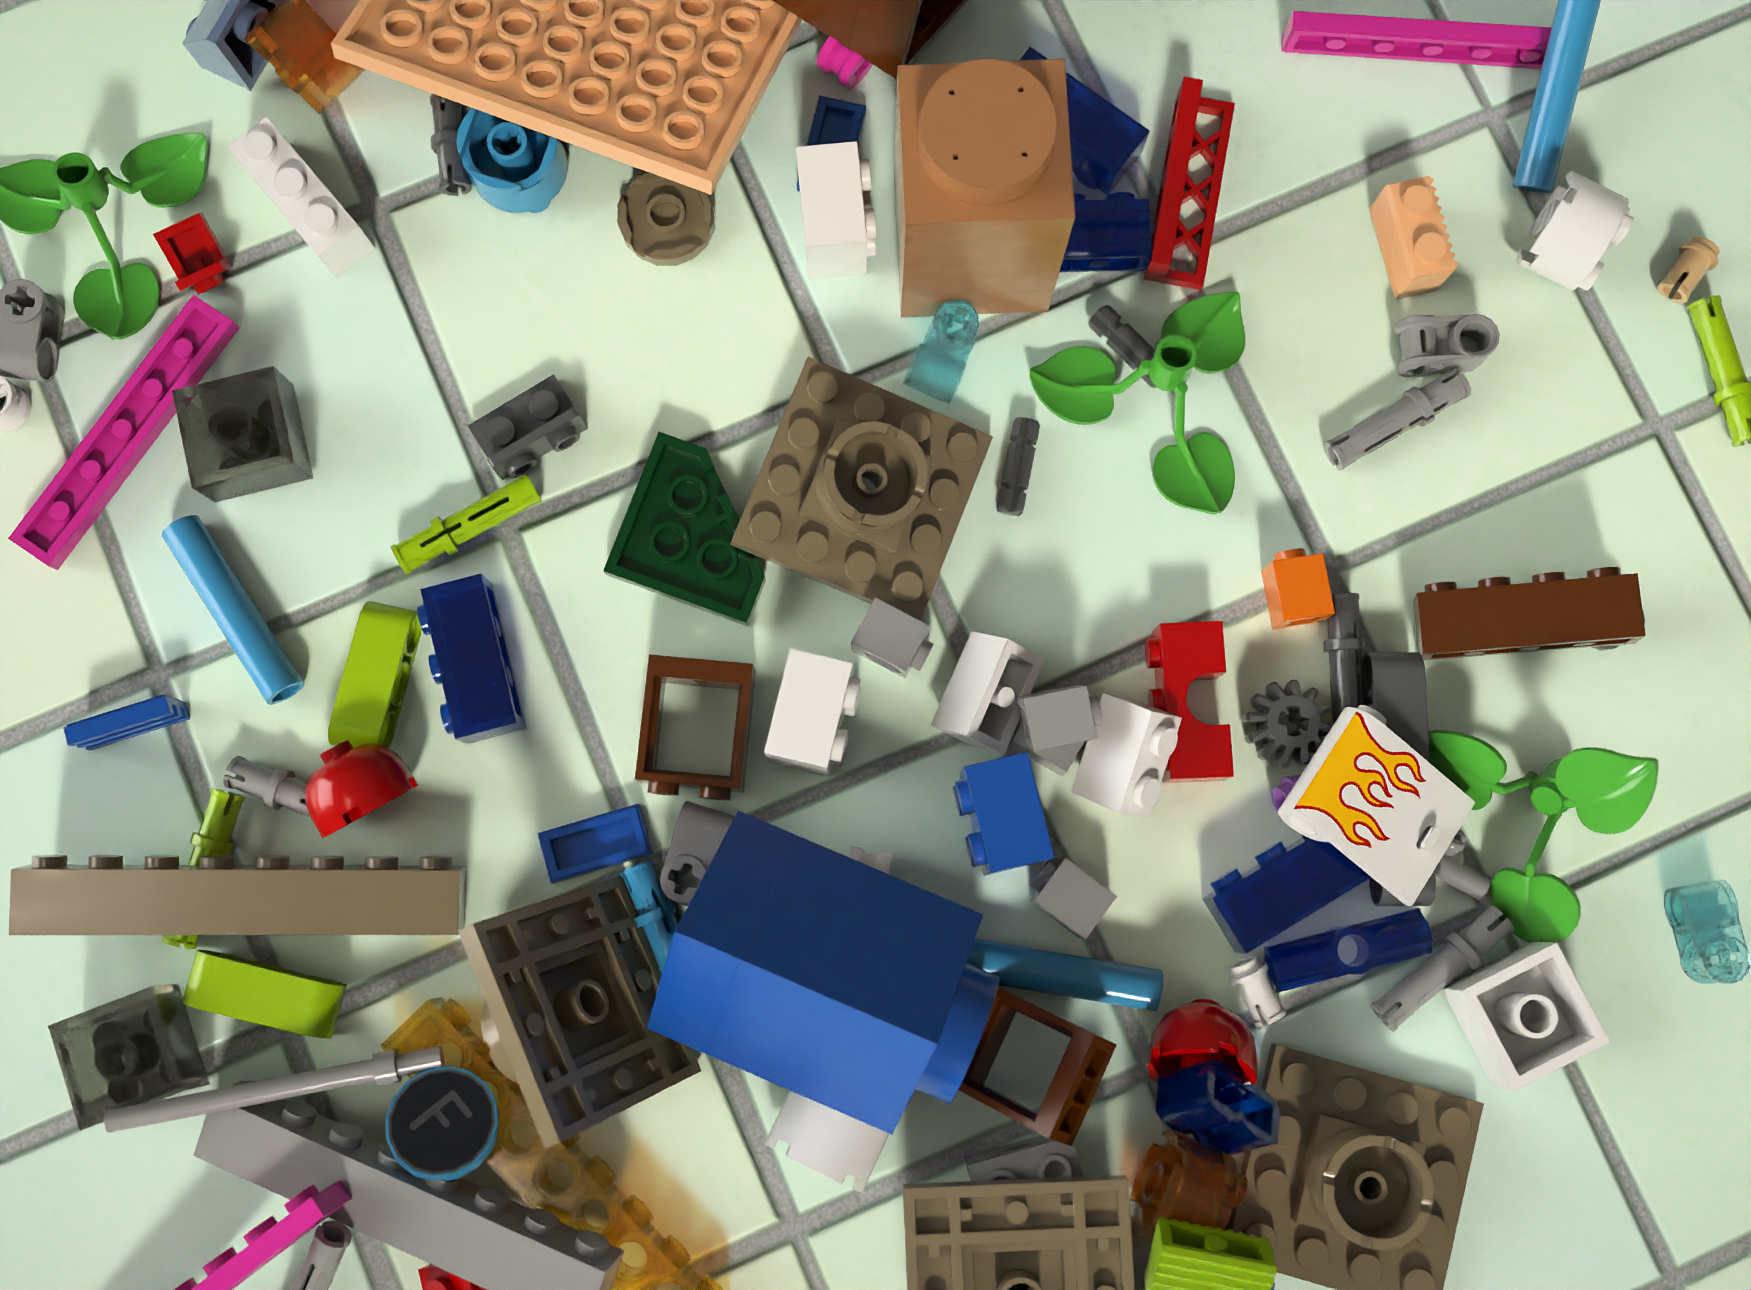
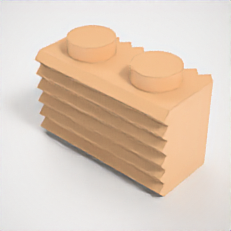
[1369,176,1459,299]

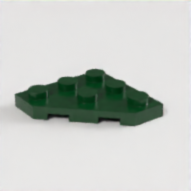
[603,432,766,626]

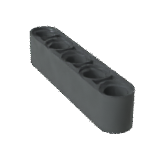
[1361,652,1436,906]

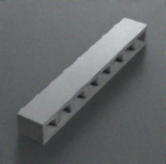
[193,1080,625,1290]

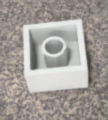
[796,141,876,279]
[764,648,861,777]
[1442,942,1610,1091]

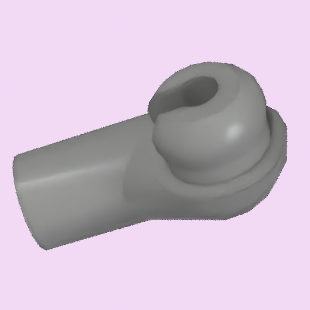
[1435,829,1491,900]

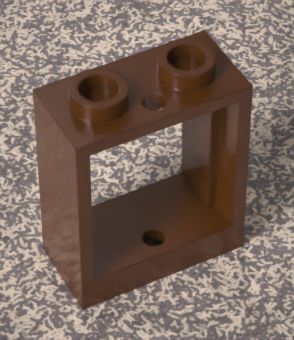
[635,654,756,801]
[958,988,1117,1146]

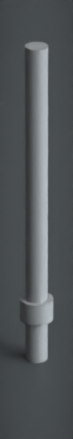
[104,1046,445,1133]

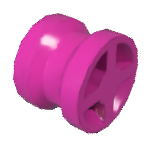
[816,36,873,90]

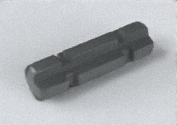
[1088,305,1156,388]
[996,417,1040,516]

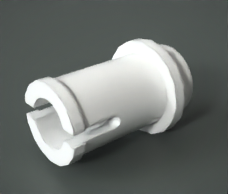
[1228,955,1287,1027]

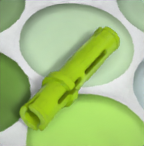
[1687,295,1751,447]
[390,473,542,575]
[161,788,246,949]

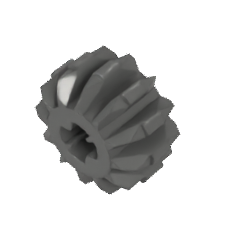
[1242,680,1332,768]

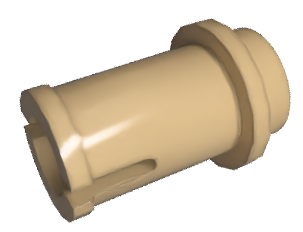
[1657,237,1720,303]

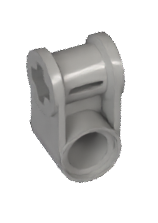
[0,279,65,382]
[1394,314,1500,377]
[660,801,735,906]

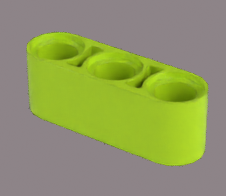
[328,601,423,748]
[181,950,347,1039]

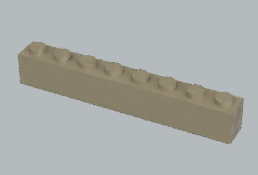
[8,855,466,935]

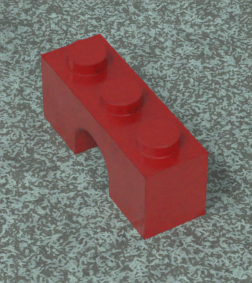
[1145,621,1234,783]

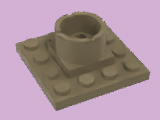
[730,356,993,621]
[458,875,701,1149]
[1227,1043,1484,1290]
[903,1175,1135,1290]

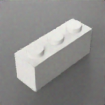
[227,117,375,278]

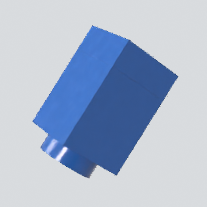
[647,810,1000,1135]

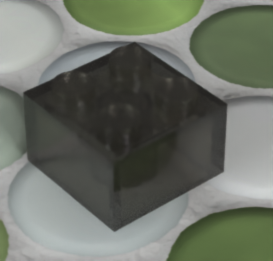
[172,366,313,503]
[48,983,210,1131]

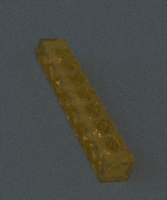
[380,997,723,1290]

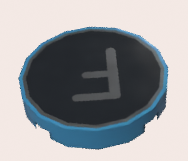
[386,1066,500,1181]

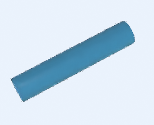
[1512,0,1601,193]
[162,515,305,705]
[966,939,1163,1012]

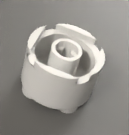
[1516,171,1634,291]
[764,1091,889,1193]

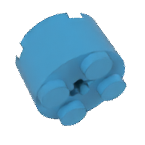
[457,108,568,213]

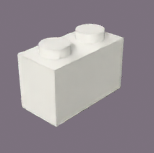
[931,631,1045,755]
[1071,693,1182,817]

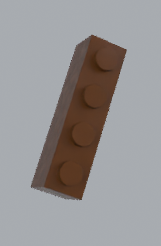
[1413,567,1646,661]

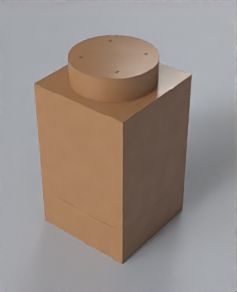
[894,59,1075,318]

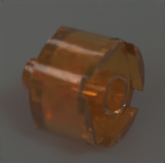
[244,0,365,114]
[1130,1129,1248,1243]

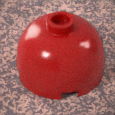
[305,739,419,839]
[1147,999,1258,1099]

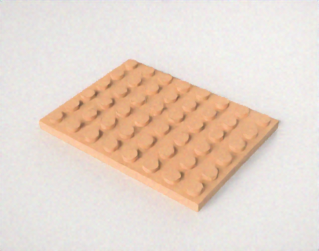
[331,0,802,195]

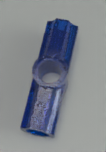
[1263,908,1433,993]

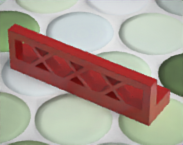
[1143,76,1235,290]

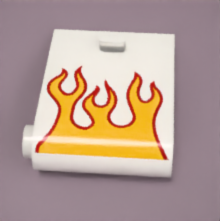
[1278,705,1476,906]

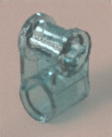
[903,300,979,404]
[1664,879,1751,984]

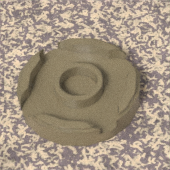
[617,172,715,266]

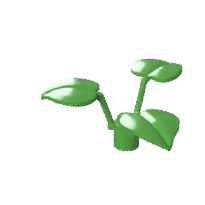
[0,133,208,340]
[1029,292,1245,515]
[1428,730,1659,943]

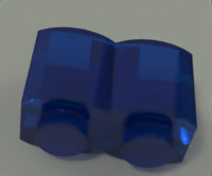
[1155,1060,1280,1157]

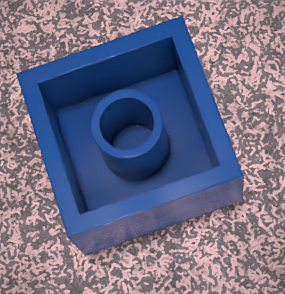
[953,752,1054,876]

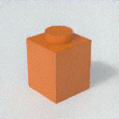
[1261,548,1335,630]

